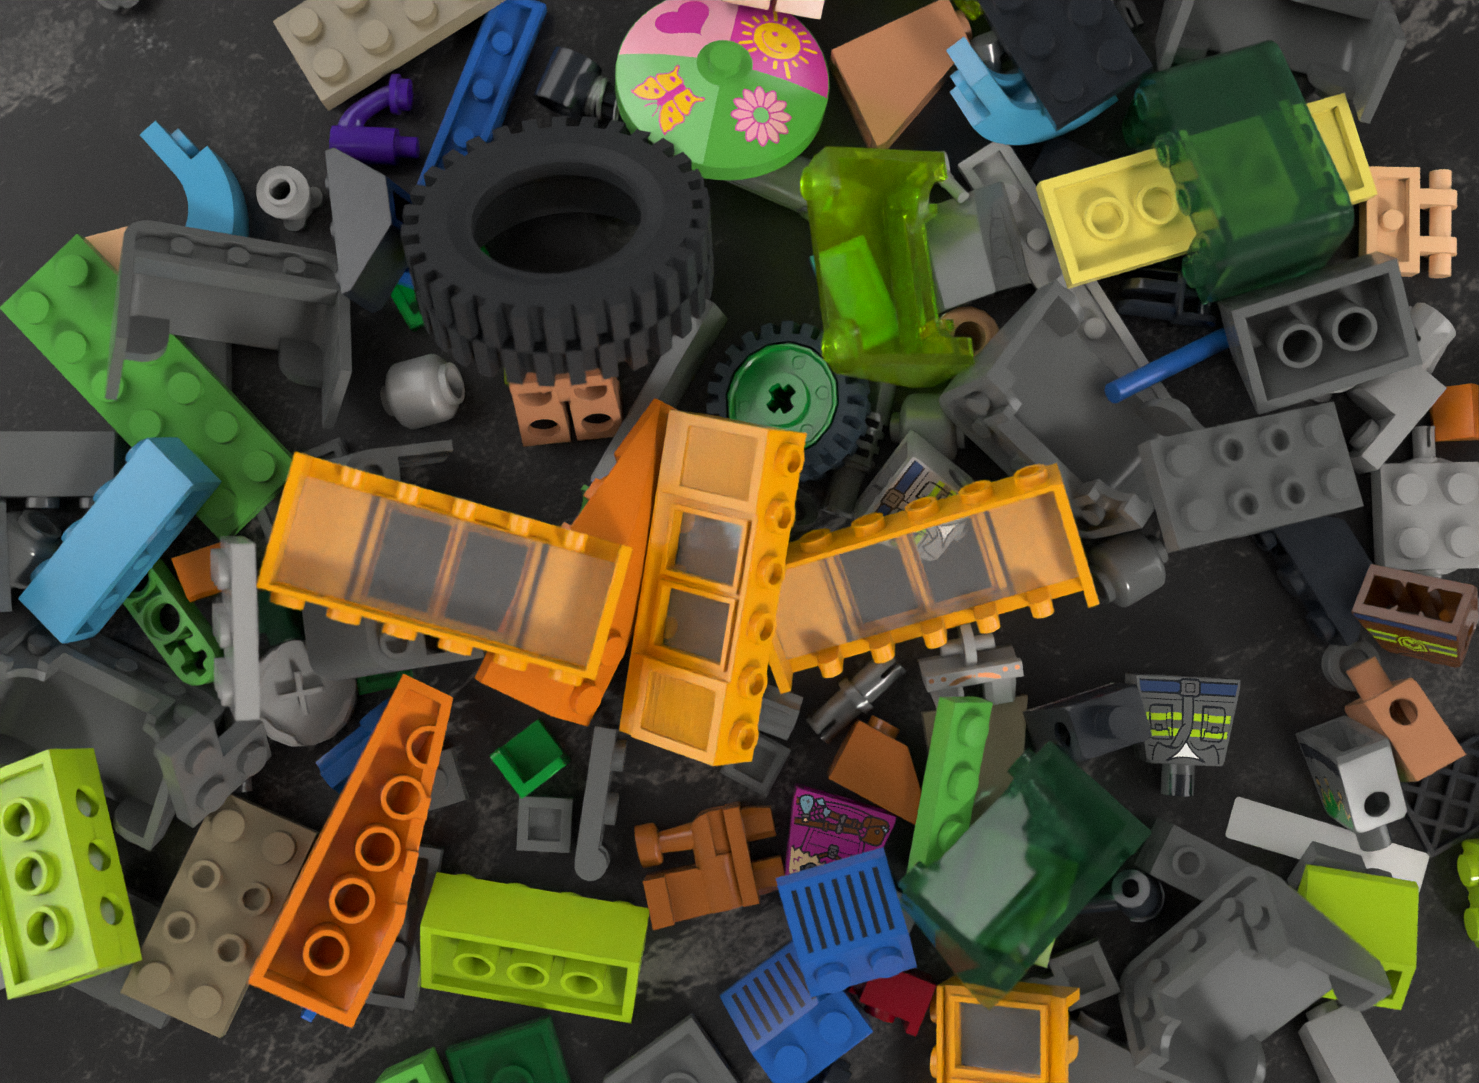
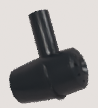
[1070,869,1166,923]

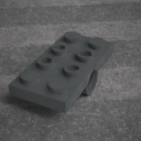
[1138,401,1364,553]

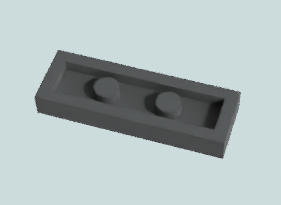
[365,843,444,1011]

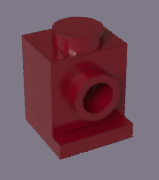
[847,968,937,1037]

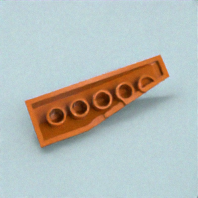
[475,398,679,727]
[248,674,453,1028]

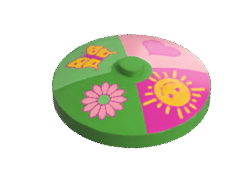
[615,0,829,180]

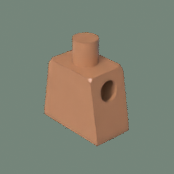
[1345,656,1466,782]

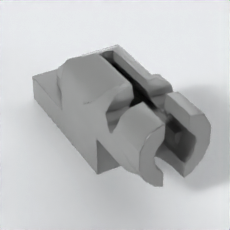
[1346,302,1456,474]

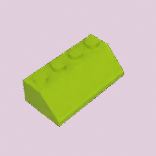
[420,872,649,1023]

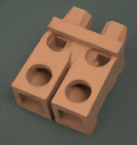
[509,369,624,447]

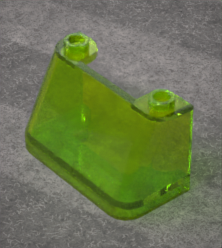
[800,146,975,388]

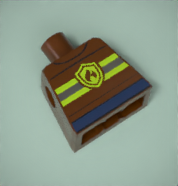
[1351,564,1478,668]

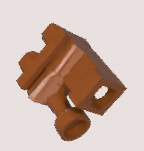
[634,801,785,930]

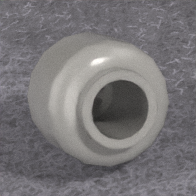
[380,354,465,429]

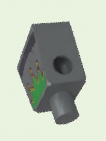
[1296,715,1407,852]

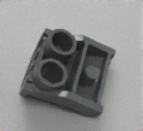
[902,181,1032,319]

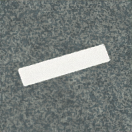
[1225,797,1429,892]

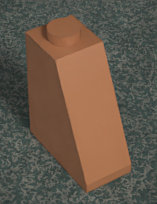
[829,0,972,160]

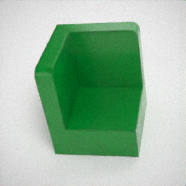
[489,718,572,799]

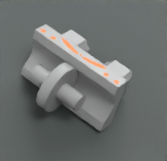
[917,623,1024,709]

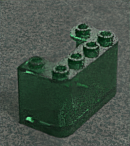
[1122,40,1354,305]

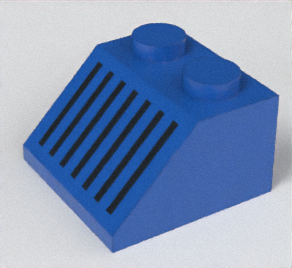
[776,847,917,997]
[719,940,873,1083]

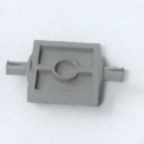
[1371,426,1479,578]

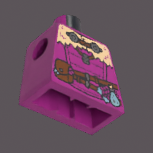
[784,782,896,875]

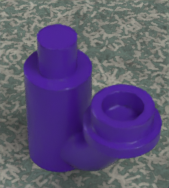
[329,74,420,166]

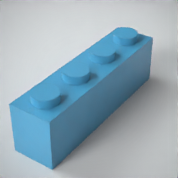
[18,437,222,644]

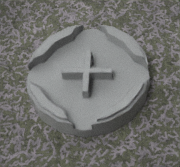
[259,640,358,747]

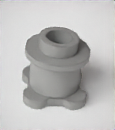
[256,166,325,233]

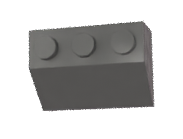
[1217,251,1423,415]

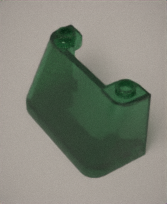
[898,741,1153,1011]

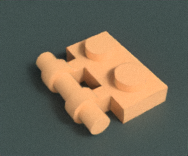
[1359,166,1457,278]

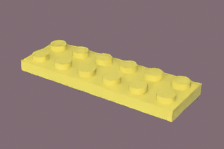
[1035,93,1378,289]

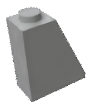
[1298,1000,1400,1083]

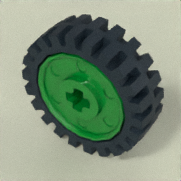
[706,321,871,485]

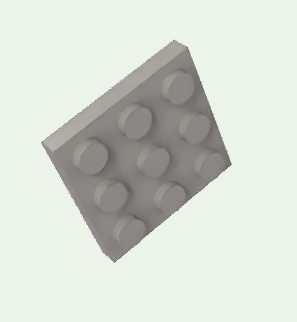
[210,535,260,721]

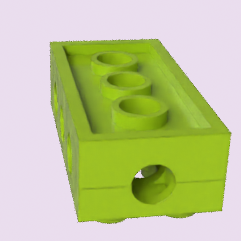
[0,748,142,1000]

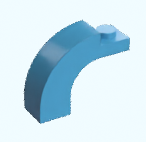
[946,37,1118,145]
[139,121,249,237]

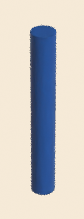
[1105,328,1229,403]

